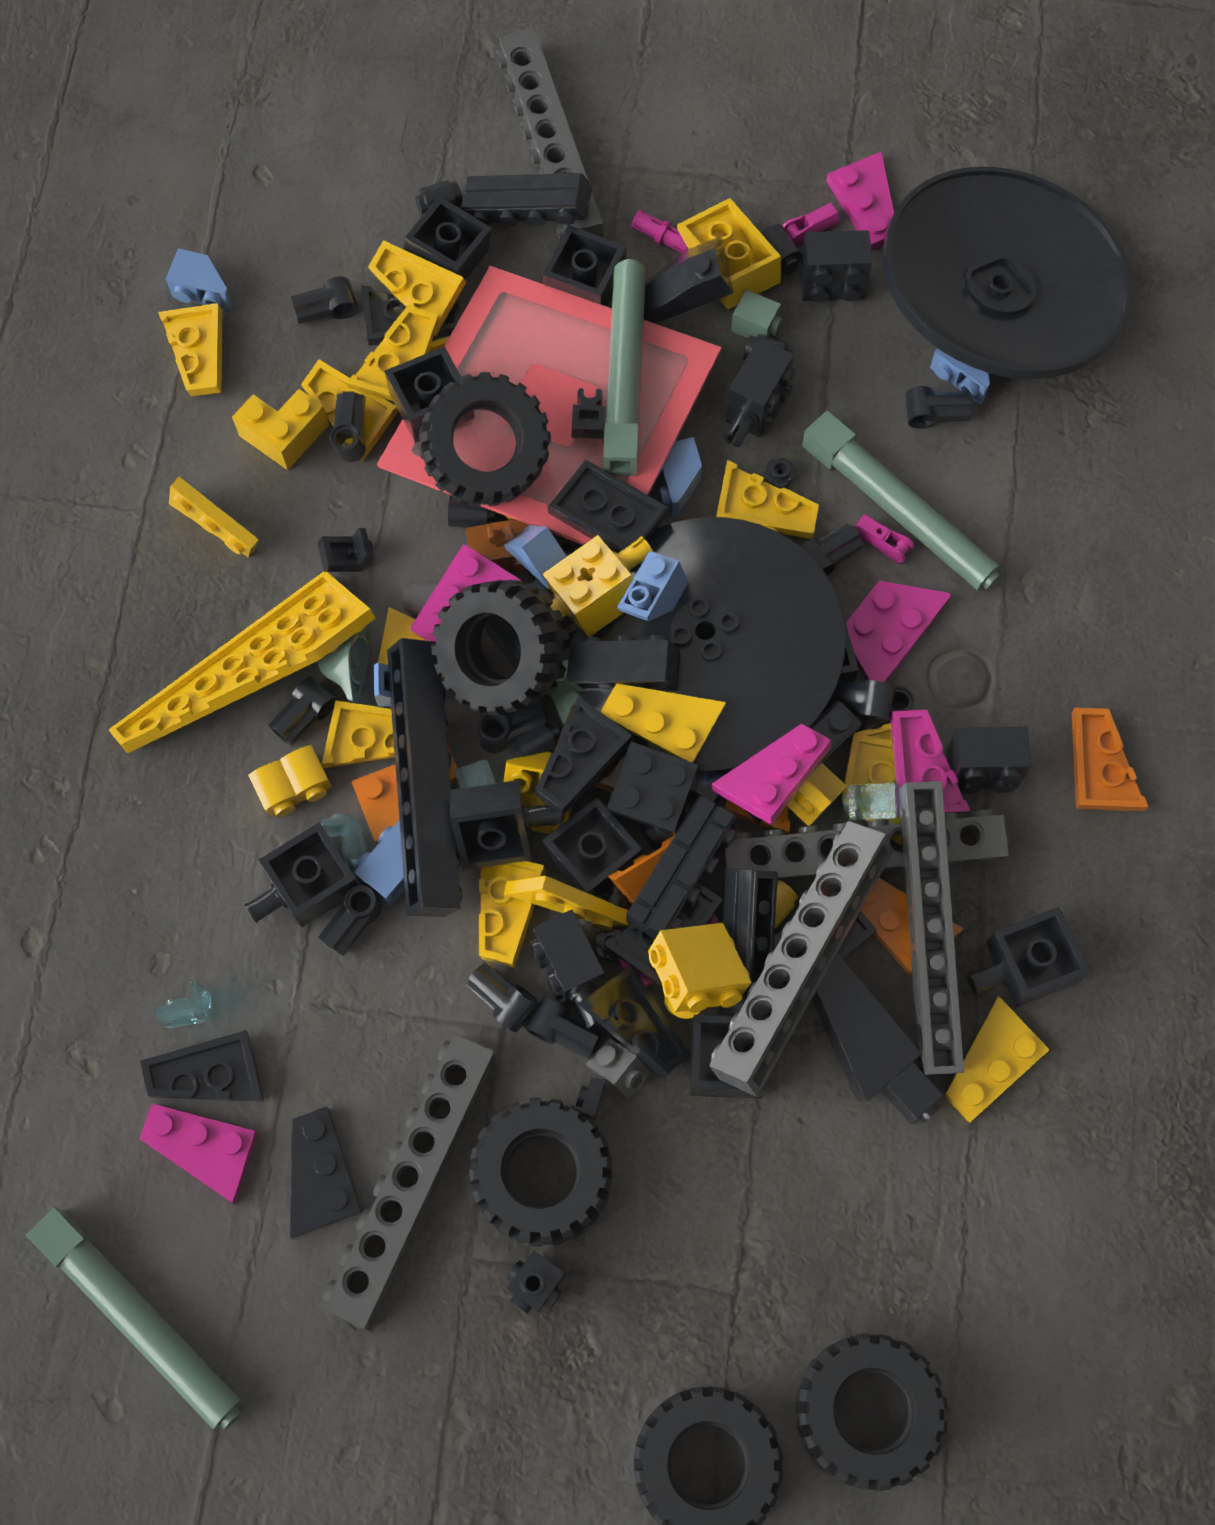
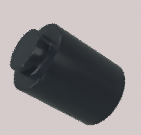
[761,224,802,274]
[448,495,497,528]

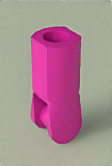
[782,203,839,246]
[855,514,914,564]

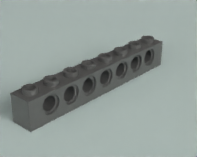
[496,28,603,240]
[899,781,964,1075]
[722,809,1009,881]
[709,821,893,1097]
[322,1034,496,1331]

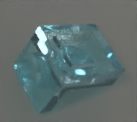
[155,980,212,1029]

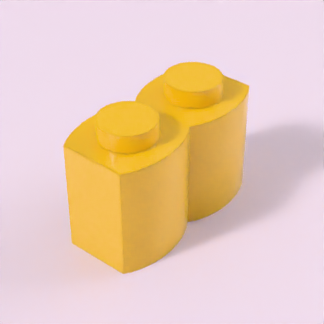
[249,745,332,817]

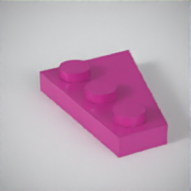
[826,151,894,251]
[409,544,521,642]
[890,709,970,817]
[712,724,831,825]
[140,1104,258,1204]

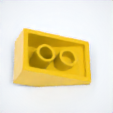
[677,198,781,309]

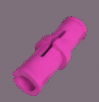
[631,209,689,254]

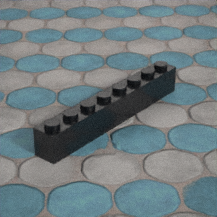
[387,638,462,917]

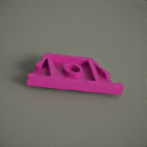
[846,581,951,683]

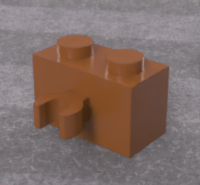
[465,519,529,572]

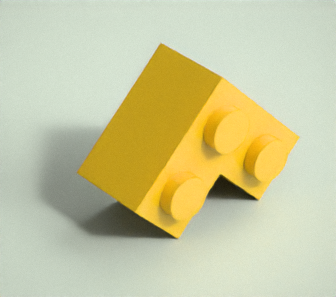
[232,389,329,470]

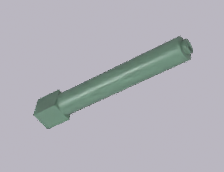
[603,259,646,476]
[802,410,1001,591]
[26,1207,243,1430]

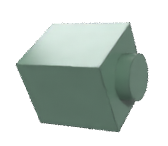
[731,289,783,339]

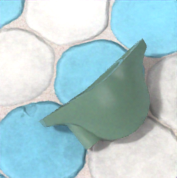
[318,622,372,704]

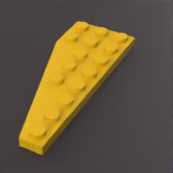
[109,571,376,754]

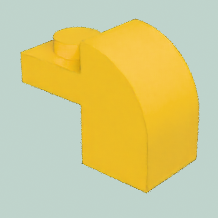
[786,763,847,826]

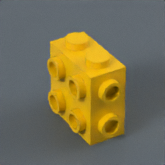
[648,923,751,1012]

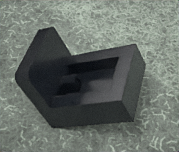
[318,528,373,572]

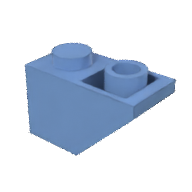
[165,248,233,311]
[930,348,990,404]
[658,437,702,517]
[617,551,689,621]
[354,821,405,907]

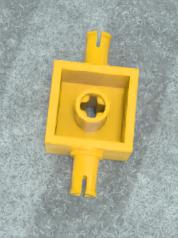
[543,535,653,637]

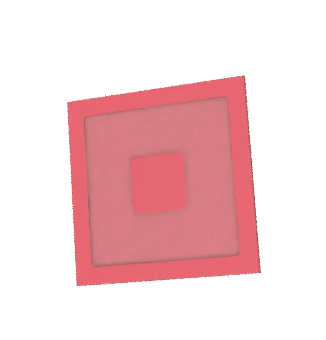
[377,266,722,552]

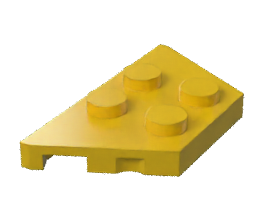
[841,723,903,846]

